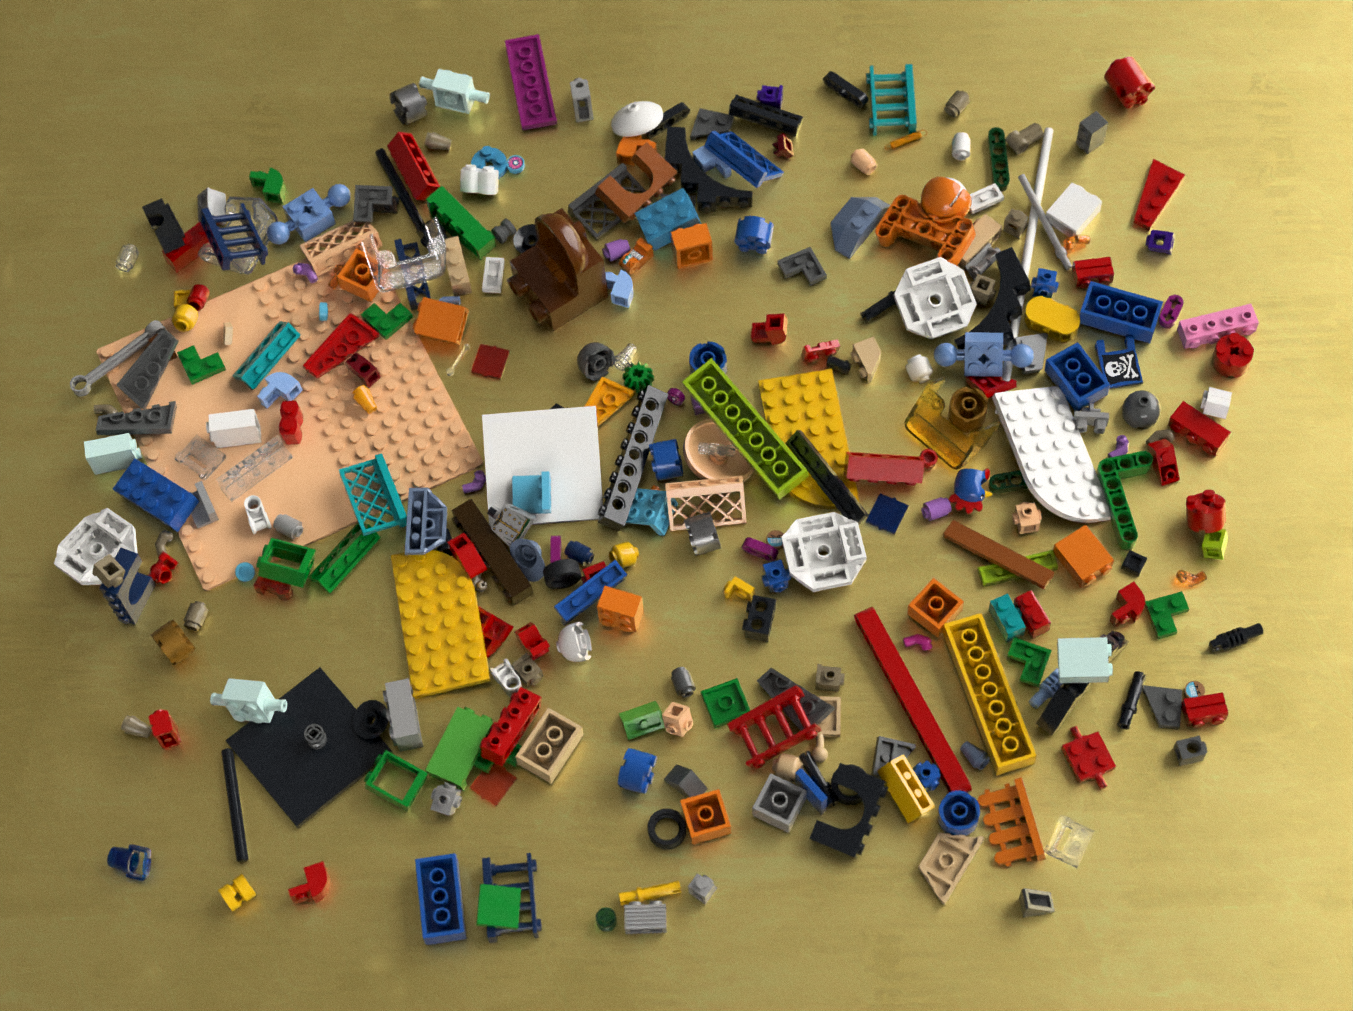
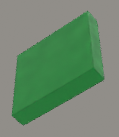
[700,678,751,729]
[476,884,521,930]

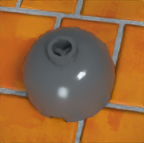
[577,342,615,381]
[1122,390,1161,429]

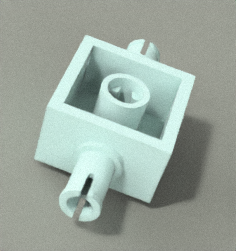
[419,69,490,114]
[210,678,287,724]

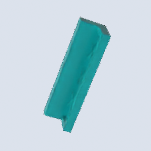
[232,321,301,390]

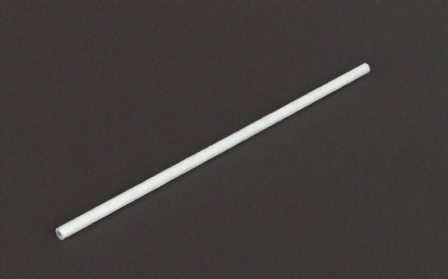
[995,128,1053,414]

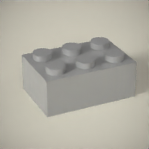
[383,678,423,752]

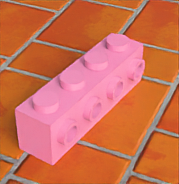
[1177,304,1259,349]

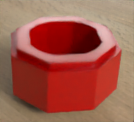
[919,448,938,469]

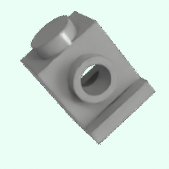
[688,873,717,905]

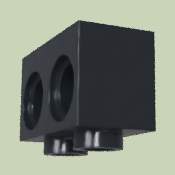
[742,595,776,642]

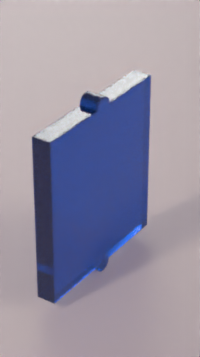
[866,493,909,534]

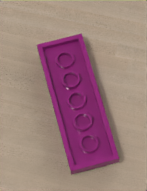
[505,34,557,130]

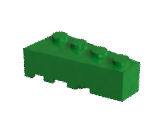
[426,186,496,260]

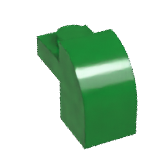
[249,168,286,204]

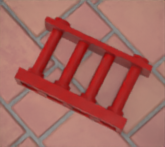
[727,685,822,769]

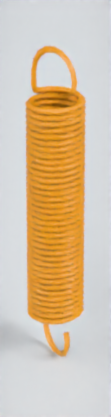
[884,130,927,149]

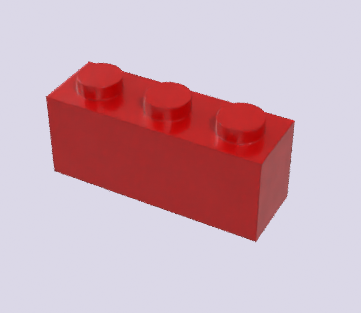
[162,222,211,273]
[1168,401,1231,457]

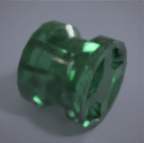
[596,907,617,932]

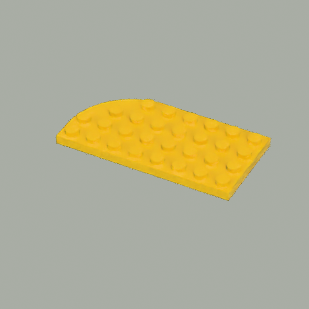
[758,369,860,509]
[391,550,491,699]

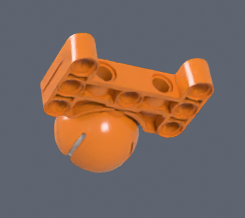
[875,176,976,266]

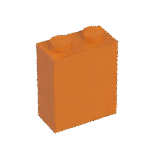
[413,297,469,346]
[1053,525,1114,588]

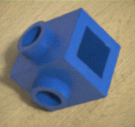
[1031,268,1059,298]
[761,559,791,593]
[913,760,941,792]

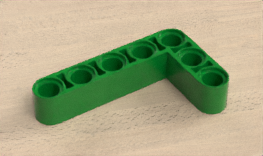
[1096,451,1153,551]

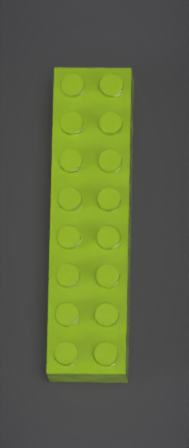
[682,358,809,500]

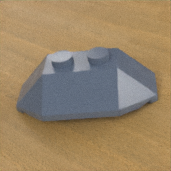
[830,197,890,259]
[405,487,448,555]

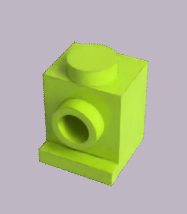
[1202,529,1228,560]

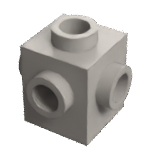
[431,783,462,816]

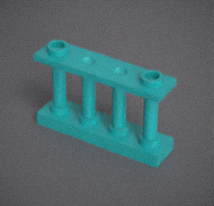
[866,64,917,135]

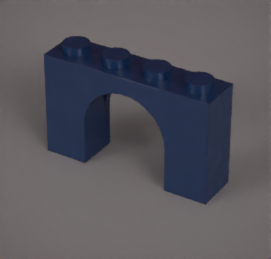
[99,547,156,625]

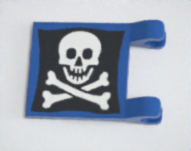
[1095,335,1143,389]

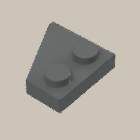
[690,108,734,140]
[1142,685,1182,730]
[871,736,916,778]

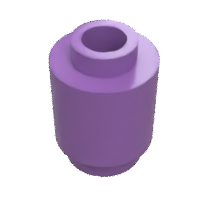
[602,239,630,261]
[921,497,952,521]

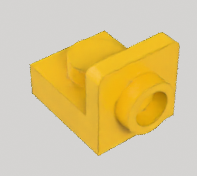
[723,576,755,601]

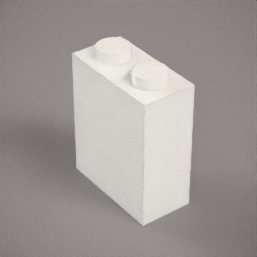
[1046,182,1102,241]
[206,409,262,448]

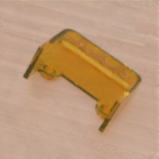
[905,377,1000,470]

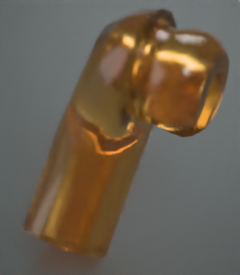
[1063,234,1090,250]
[327,265,344,290]
[1176,570,1207,587]

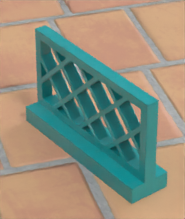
[339,453,407,536]

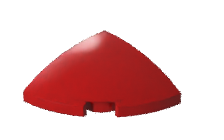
[478,606,514,658]

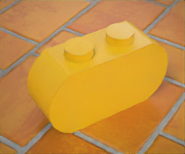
[1024,296,1080,343]

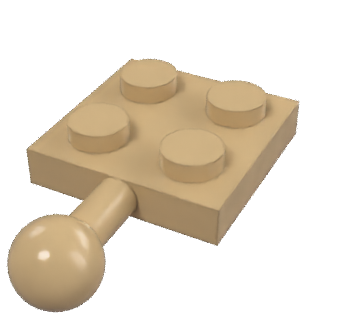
[800,696,841,763]

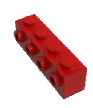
[387,132,440,201]
[843,452,925,486]
[480,687,542,766]

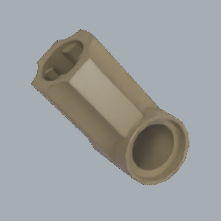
[1005,123,1044,155]

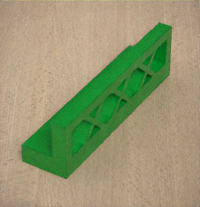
[308,523,381,593]

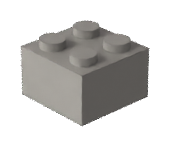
[752,773,807,833]

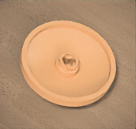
[683,419,754,483]

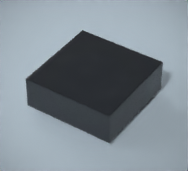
[1121,550,1147,576]

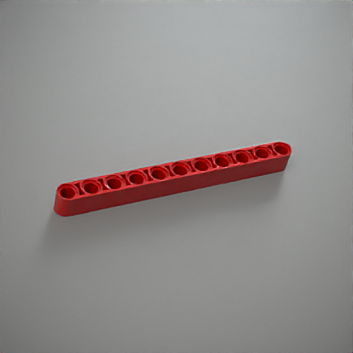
[854,607,972,793]

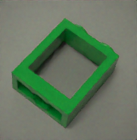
[256,538,316,588]
[364,750,428,812]

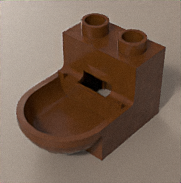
[507,208,608,331]

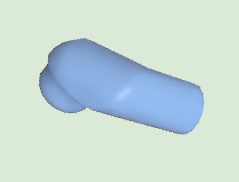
[438,296,461,305]

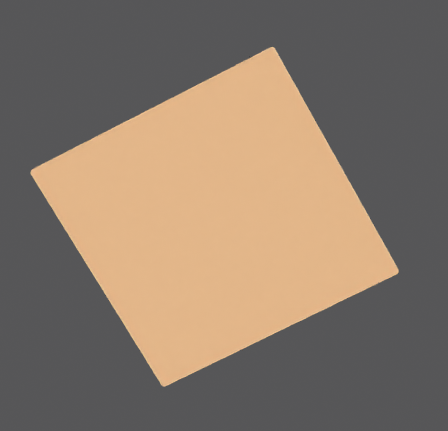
[97,240,483,591]

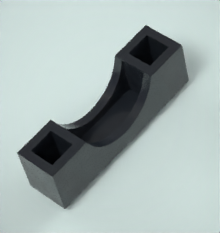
[142,198,185,254]

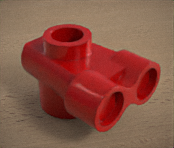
[148,551,179,584]

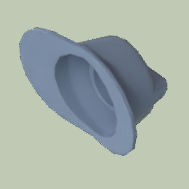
[510,538,545,582]

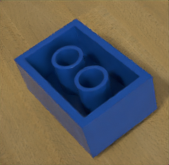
[1044,342,1110,411]

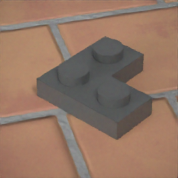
[353,185,392,223]
[777,247,827,286]

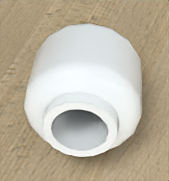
[906,354,933,384]

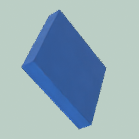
[795,768,827,815]

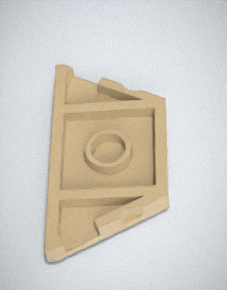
[918,833,984,905]

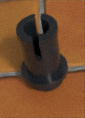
[826,355,852,374]

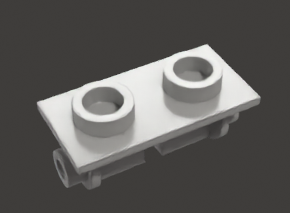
[965,243,1001,281]

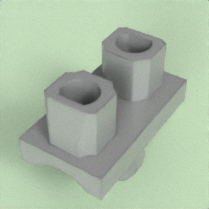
[1073,403,1109,434]

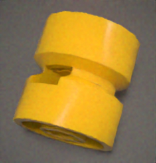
[218,874,257,912]

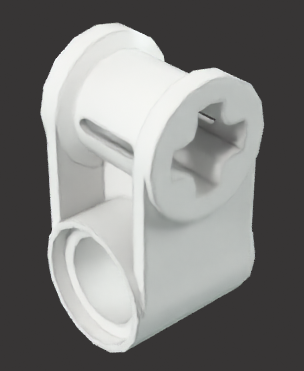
[244,495,272,534]
[489,658,523,697]

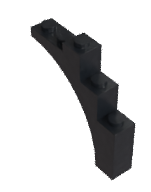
[665,127,753,213]
[954,247,1031,349]
[1036,630,1129,735]

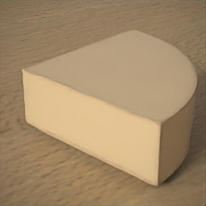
[223,322,233,345]

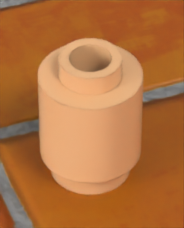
[851,149,877,175]

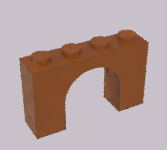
[594,142,678,224]

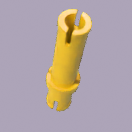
[618,880,681,906]

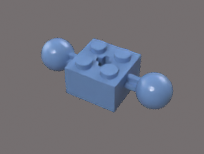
[267,184,351,245]
[934,332,1034,377]

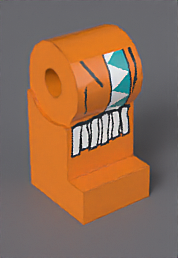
[619,237,653,275]

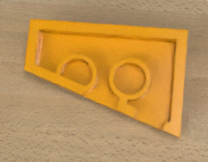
[584,377,635,428]

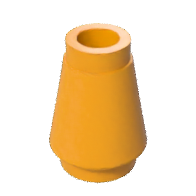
[352,385,377,414]

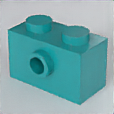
[988,594,1026,643]

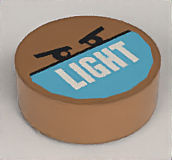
[766,530,784,550]
[1184,681,1205,698]

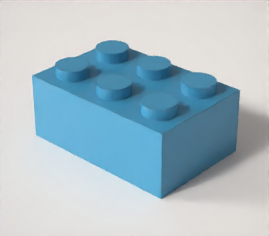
[635,188,702,251]

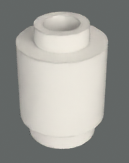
[952,132,970,160]

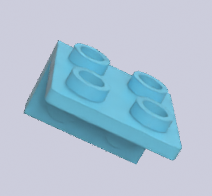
[512,471,551,514]
[626,488,678,536]

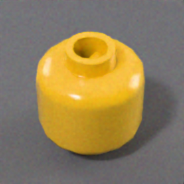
[171,304,198,332]
[609,542,639,568]

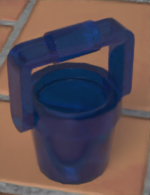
[107,844,152,881]

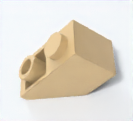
[851,336,881,383]

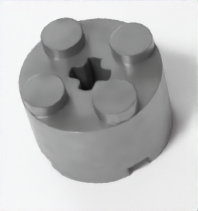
[390,83,427,125]
[684,511,721,556]

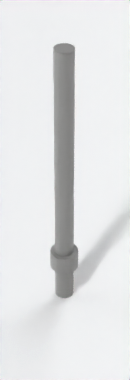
[1018,174,1072,270]

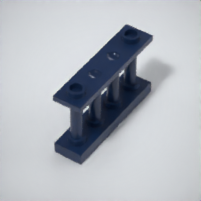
[200,203,268,271]
[482,853,542,943]

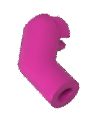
[903,634,932,651]

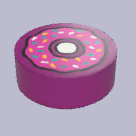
[667,388,685,406]

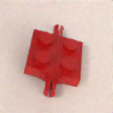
[1061,725,1116,790]

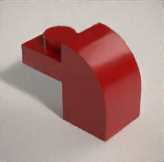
[751,313,788,345]
[1109,581,1145,627]
[514,622,550,661]
[288,861,330,903]

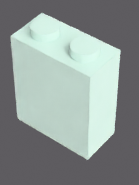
[84,433,142,475]
[1057,637,1113,683]

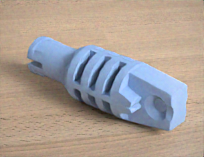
[1028,668,1063,709]

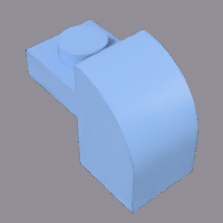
[693,145,731,179]
[605,270,634,308]
[257,372,303,409]

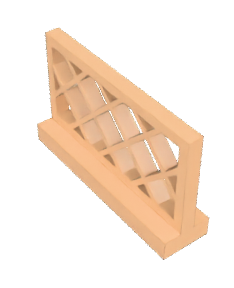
[299,221,383,276]
[665,476,747,531]

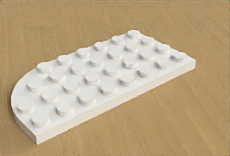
[992,386,1111,523]

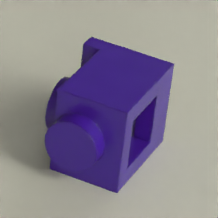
[757,85,783,109]
[1146,229,1175,255]

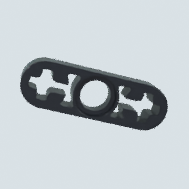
[823,71,869,108]
[645,102,690,138]

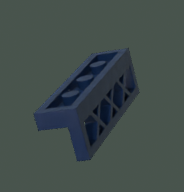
[394,239,431,311]

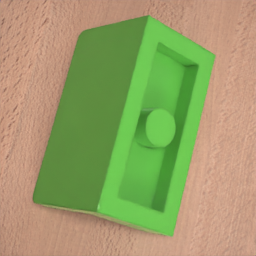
[619,701,665,740]

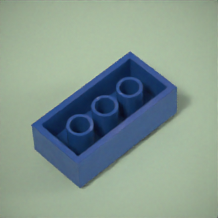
[1079,281,1163,343]
[113,458,200,532]
[415,853,467,945]

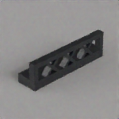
[729,95,803,137]

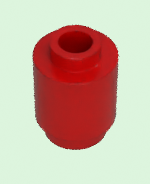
[187,284,210,311]

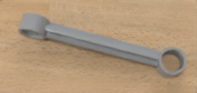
[70,320,166,397]

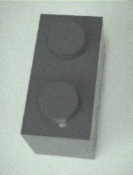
[1076,111,1108,154]

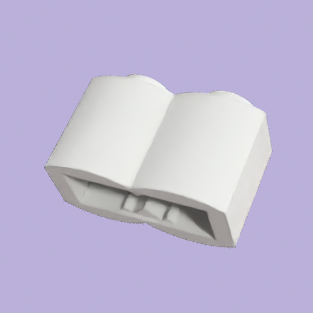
[460,165,499,195]
[1200,387,1232,419]

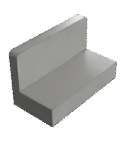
[197,187,227,225]
[191,481,219,528]

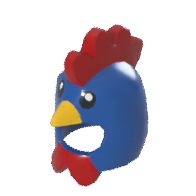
[948,468,992,514]

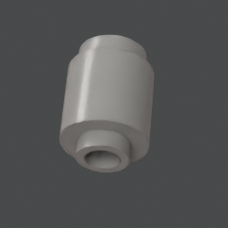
[273,514,303,539]

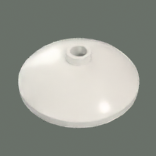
[611,101,663,137]

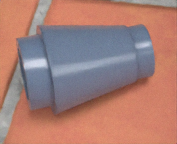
[960,741,990,770]

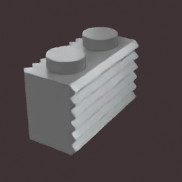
[624,901,667,934]

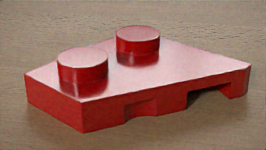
[801,339,840,363]
[965,376,1017,398]

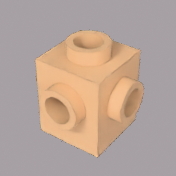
[1012,502,1042,534]
[662,702,693,737]

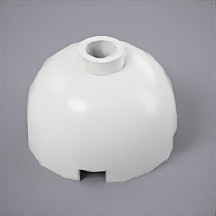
[556,622,592,662]

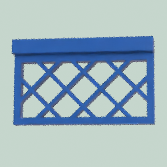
[704,131,784,188]

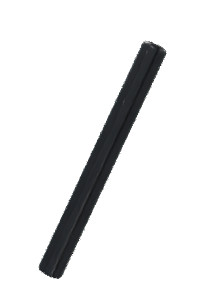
[375,148,425,230]
[221,748,248,862]

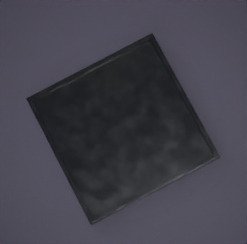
[225,667,393,828]

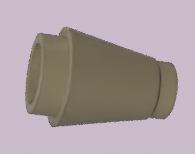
[425,131,452,150]
[121,715,152,738]

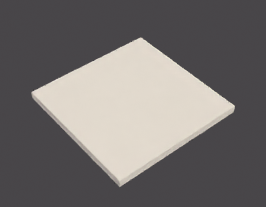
[482,406,603,526]

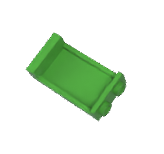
[425,707,493,791]

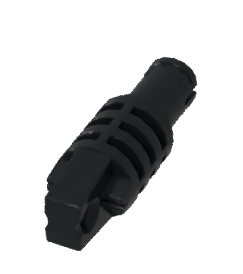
[1209,623,1264,653]

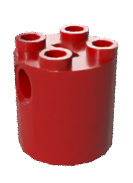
[1104,56,1156,109]

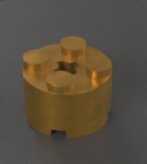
[948,387,988,432]
[151,619,196,666]

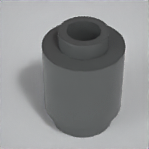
[671,667,696,698]

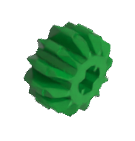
[622,361,654,394]

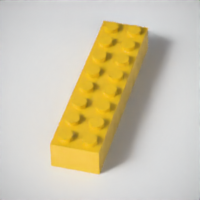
[943,613,1037,776]

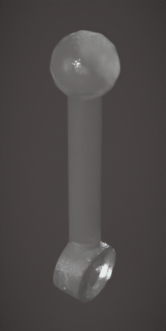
[446,343,470,376]

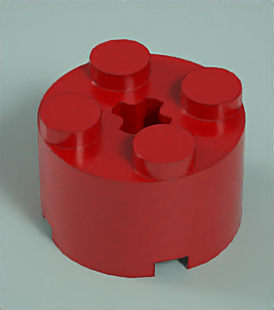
[1212,332,1254,378]
[1186,489,1226,533]

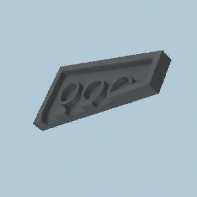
[116,328,179,410]
[96,401,177,435]
[757,668,835,731]

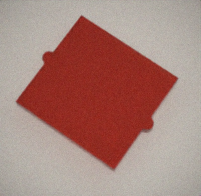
[471,344,510,380]
[470,764,517,807]

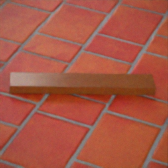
[943,520,1055,590]

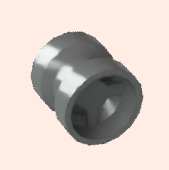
[491,218,516,244]
[304,724,327,749]

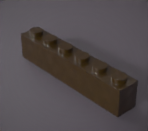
[451,499,533,605]

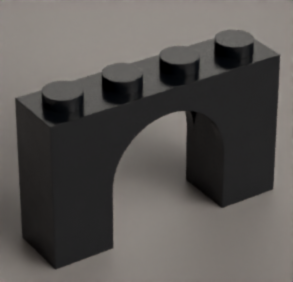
[809,763,889,858]

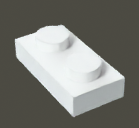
[969,183,1004,215]
[482,257,505,293]

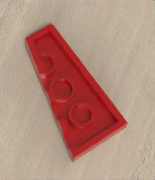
[1133,159,1185,231]
[303,312,380,379]

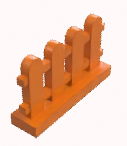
[978,777,1046,867]

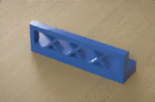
[554,560,627,626]

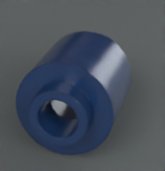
[564,541,595,566]

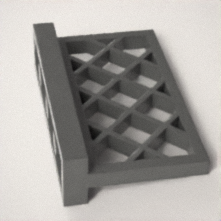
[568,163,646,240]

